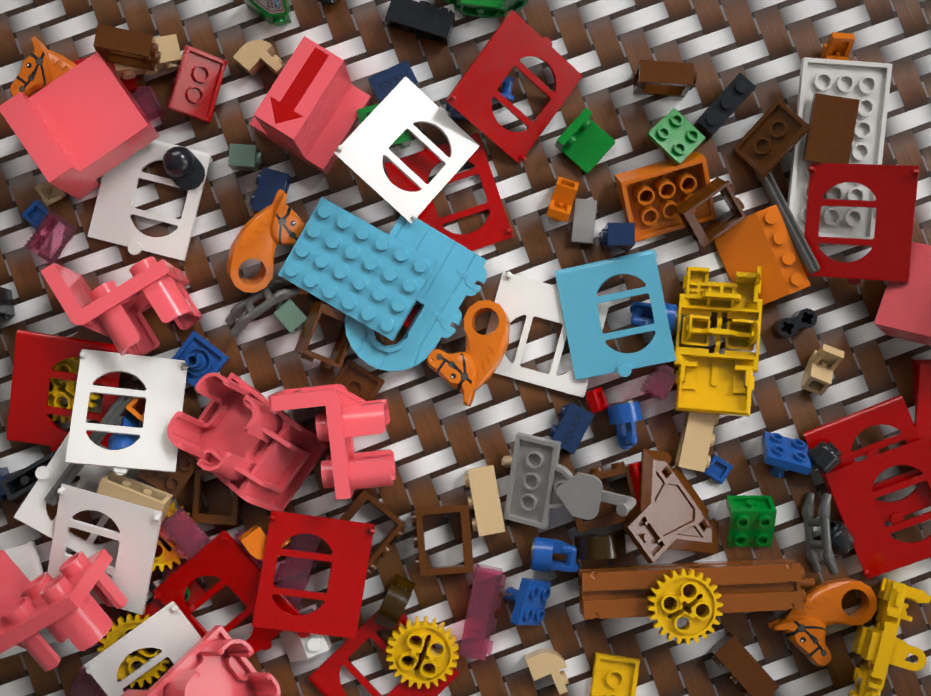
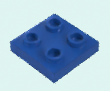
[172,331,230,387]
[762,431,812,478]
[505,578,551,625]

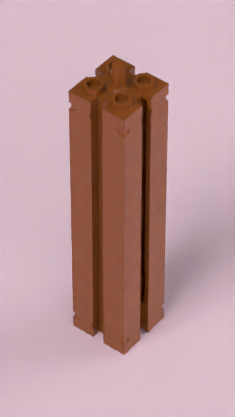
[578,558,815,620]

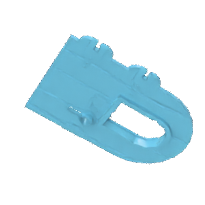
[345,215,487,371]

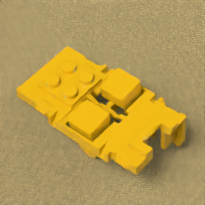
[674,266,763,417]
[848,578,931,696]

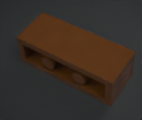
[709,632,779,696]

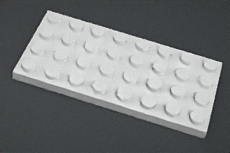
[787,57,892,239]

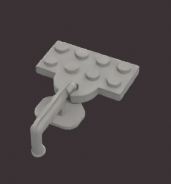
[504,432,636,529]

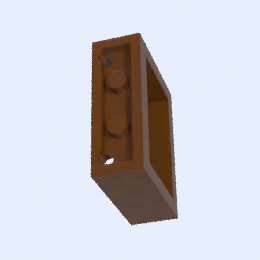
[572,461,639,533]
[321,489,406,574]
[411,503,474,576]

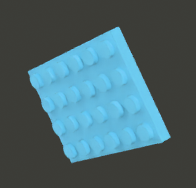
[278,197,438,341]

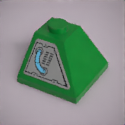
[244,0,291,26]

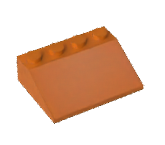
[614,151,717,242]
[713,204,811,305]

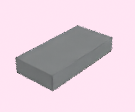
[571,198,597,245]

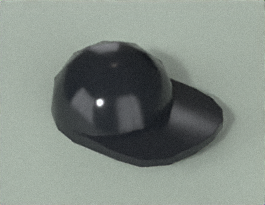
[163,146,205,190]

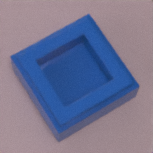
[21,200,54,231]
[702,454,733,485]

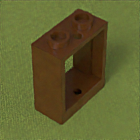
[93,24,161,71]
[633,60,697,97]
[675,177,746,248]
[294,301,350,370]
[191,468,242,525]

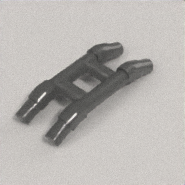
[225,278,299,337]
[802,492,839,575]

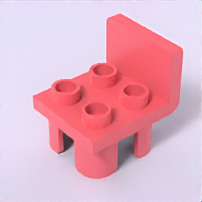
[41,257,203,356]
[167,372,330,512]
[268,384,396,500]
[0,548,128,672]
[121,625,281,696]

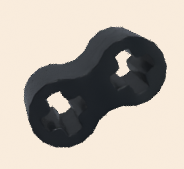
[772,308,817,339]

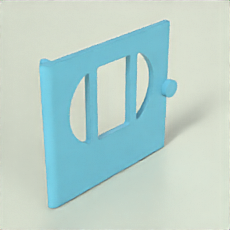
[555,249,676,380]

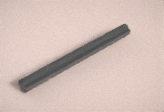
[754,169,820,274]
[44,396,133,506]

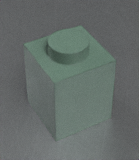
[228,143,263,171]
[274,299,307,334]

